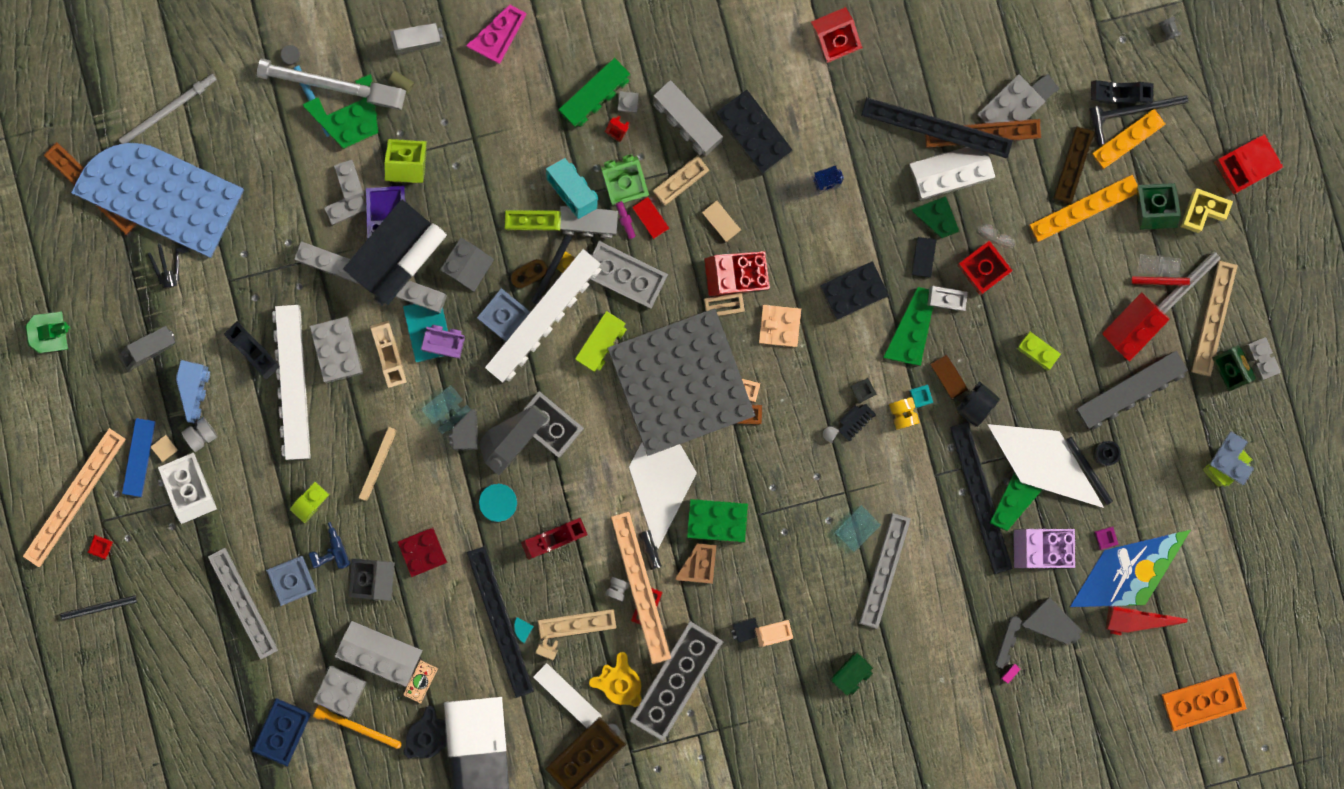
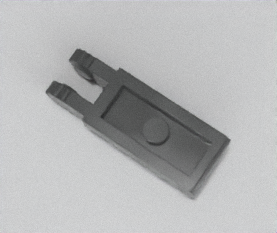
[994,616,1022,669]

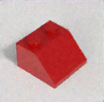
[811,7,862,63]

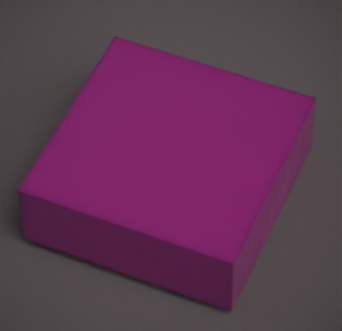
[1094,526,1119,550]

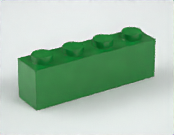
[559,58,631,128]

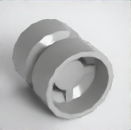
[181,417,218,452]

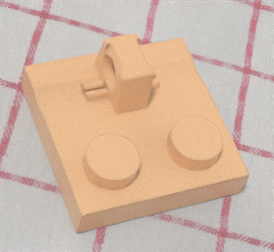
[759,305,801,347]

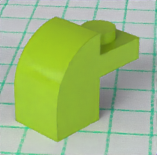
[290,482,329,523]

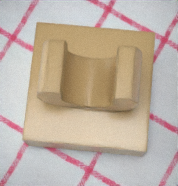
[536,636,558,660]

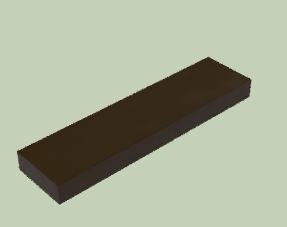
[1053,126,1095,205]

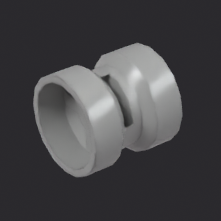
[605,577,630,601]

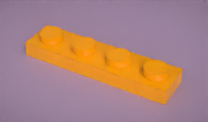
[1092,109,1165,169]

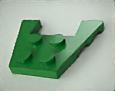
[303,74,378,150]

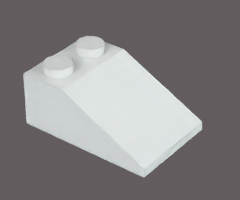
[158,452,217,524]

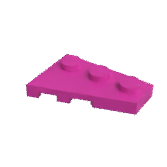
[466,5,527,64]

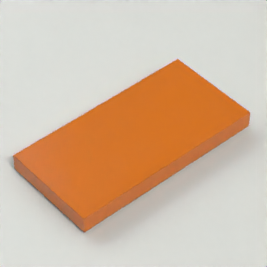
[1161,672,1247,732]

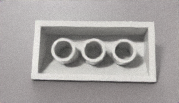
[909,147,995,201]

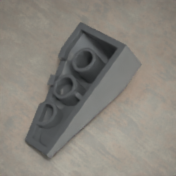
[479,405,549,475]

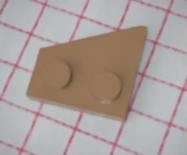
[676,543,716,584]

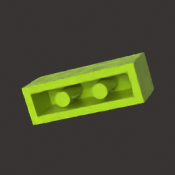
[575,311,627,373]

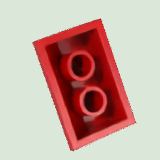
[1102,292,1170,362]

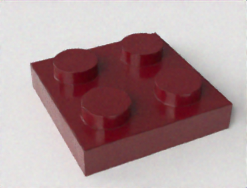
[398,527,448,577]

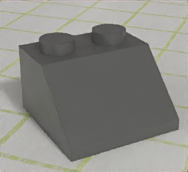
[440,238,494,292]
[449,410,478,450]
[349,558,395,601]

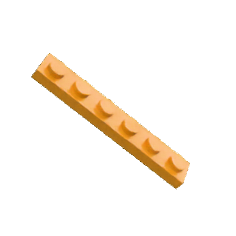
[1029,175,1138,242]

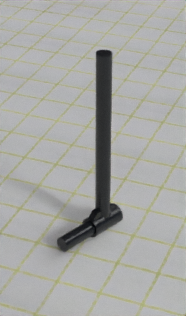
[1089,95,1189,146]

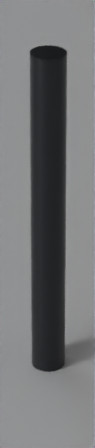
[531,234,572,304]
[1066,437,1113,505]
[60,595,137,621]

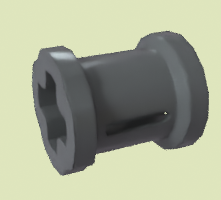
[1158,17,1182,41]

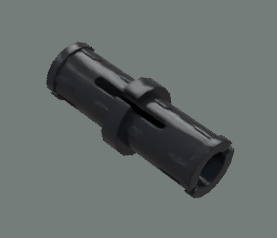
[639,530,662,570]

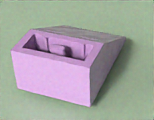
[1014,529,1075,568]

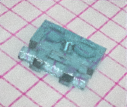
[421,385,471,434]

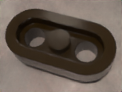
[511,259,547,289]

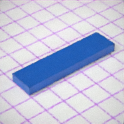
[122,418,156,497]

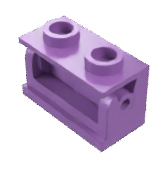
[421,325,465,359]

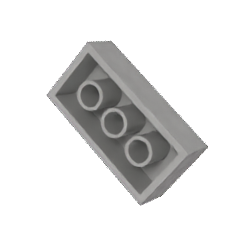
[653,80,723,156]

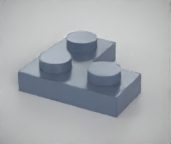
[1210,432,1254,485]

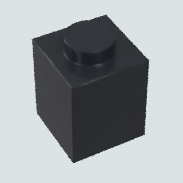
[731,617,758,643]

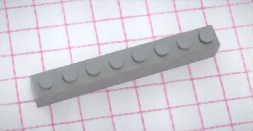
[295,242,447,313]

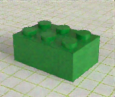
[687,499,748,542]

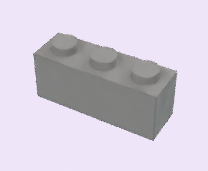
[560,206,618,238]

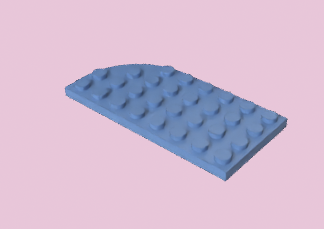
[72,143,244,258]

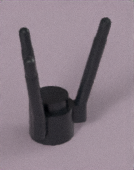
[148,244,180,288]

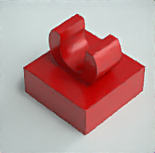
[605,116,629,142]

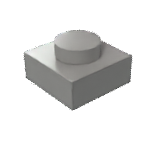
[618,91,639,113]

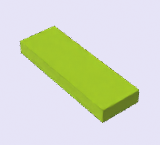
[505,210,561,231]

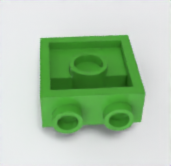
[601,154,649,206]

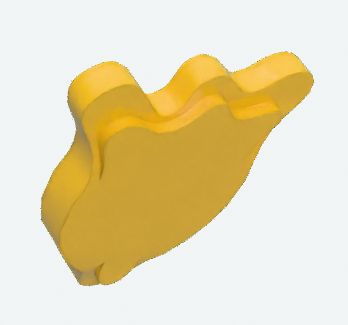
[589,652,642,707]

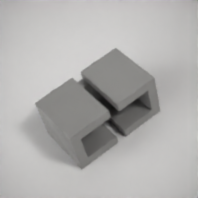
[1245,337,1281,381]

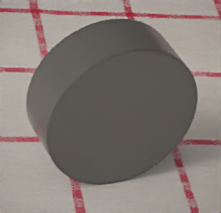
[281,45,300,65]

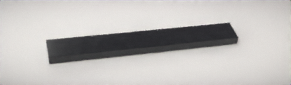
[861,97,1013,159]
[949,422,1013,574]
[467,546,534,698]

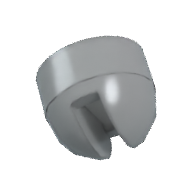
[823,427,839,443]

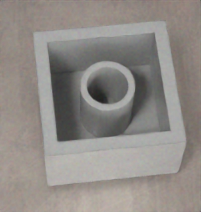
[314,666,367,718]

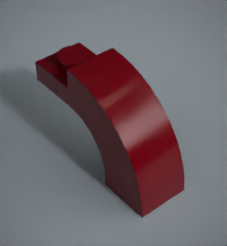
[521,517,588,560]

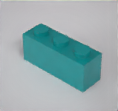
[546,158,598,219]

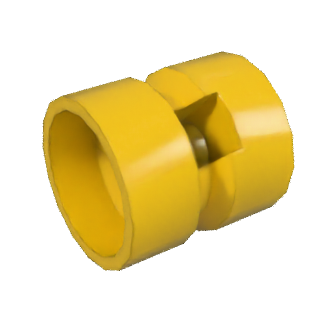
[889,397,920,430]

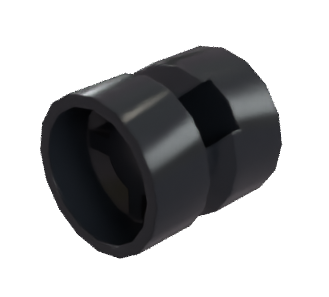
[1093,441,1121,466]

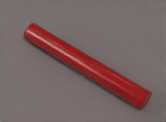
[1132,276,1190,286]

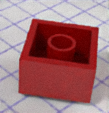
[957,240,1013,296]

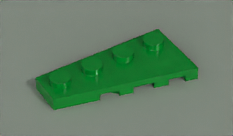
[883,287,933,366]
[990,471,1043,532]

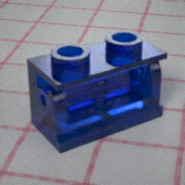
[812,165,844,195]

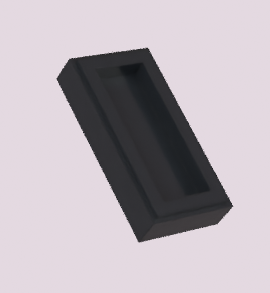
[912,237,937,278]

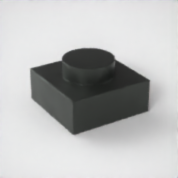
[851,378,877,404]

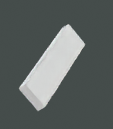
[534,663,602,728]

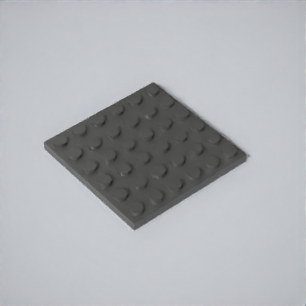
[607,308,755,456]

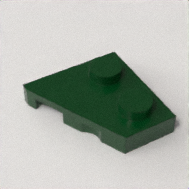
[911,196,960,239]

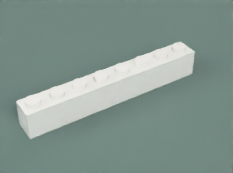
[485,249,602,382]
[272,305,311,460]

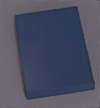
[252,698,312,767]

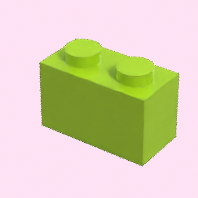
[1017,332,1061,371]

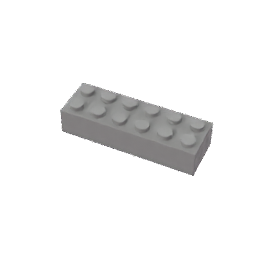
[630,621,723,741]

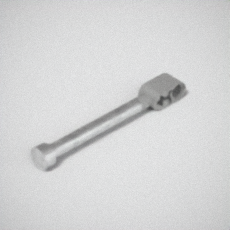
[257,59,406,110]

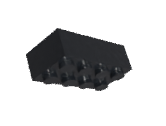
[716,90,793,176]

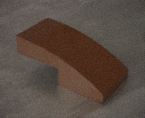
[930,355,968,399]

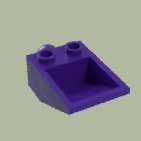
[366,186,405,239]

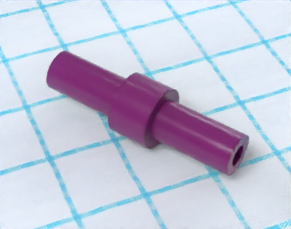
[615,201,636,239]

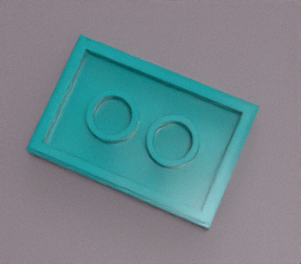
[403,304,448,363]

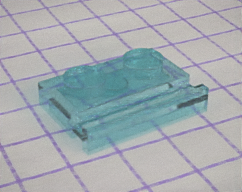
[834,505,881,552]

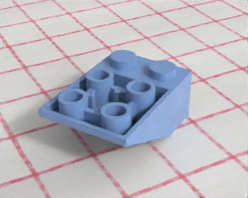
[176,360,210,423]

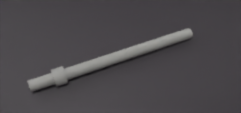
[119,74,217,144]

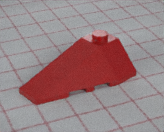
[1105,606,1188,635]

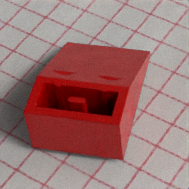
[1215,134,1283,195]
[704,251,770,296]

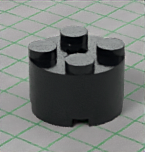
[955,381,1000,427]

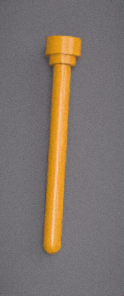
[313,704,402,749]

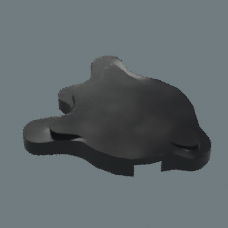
[403,706,447,758]

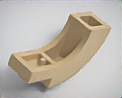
[370,321,407,388]

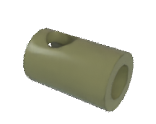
[388,71,415,95]

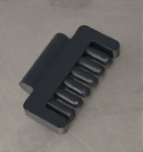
[839,404,876,441]

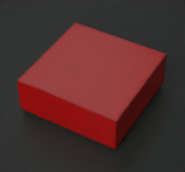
[87,535,113,560]

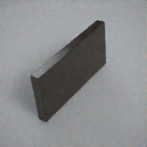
[545,716,626,789]

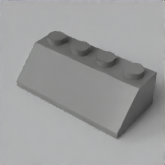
[335,621,423,687]

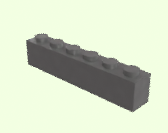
[1075,351,1188,430]

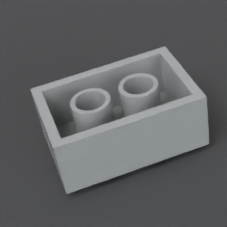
[310,317,363,383]
[524,391,584,458]

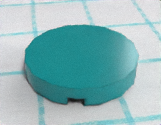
[479,483,518,522]

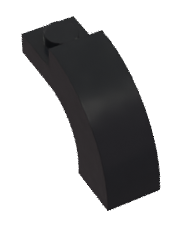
[1091,80,1154,104]
[224,321,280,380]

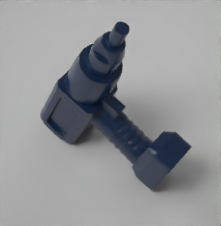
[309,522,350,569]

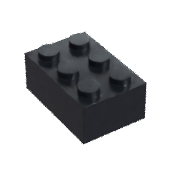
[820,261,889,321]

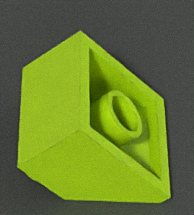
[385,139,427,183]

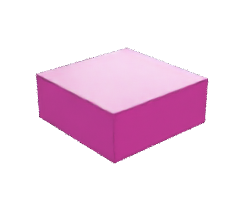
[1001,664,1020,684]

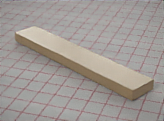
[1191,261,1238,377]

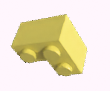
[1180,188,1233,233]

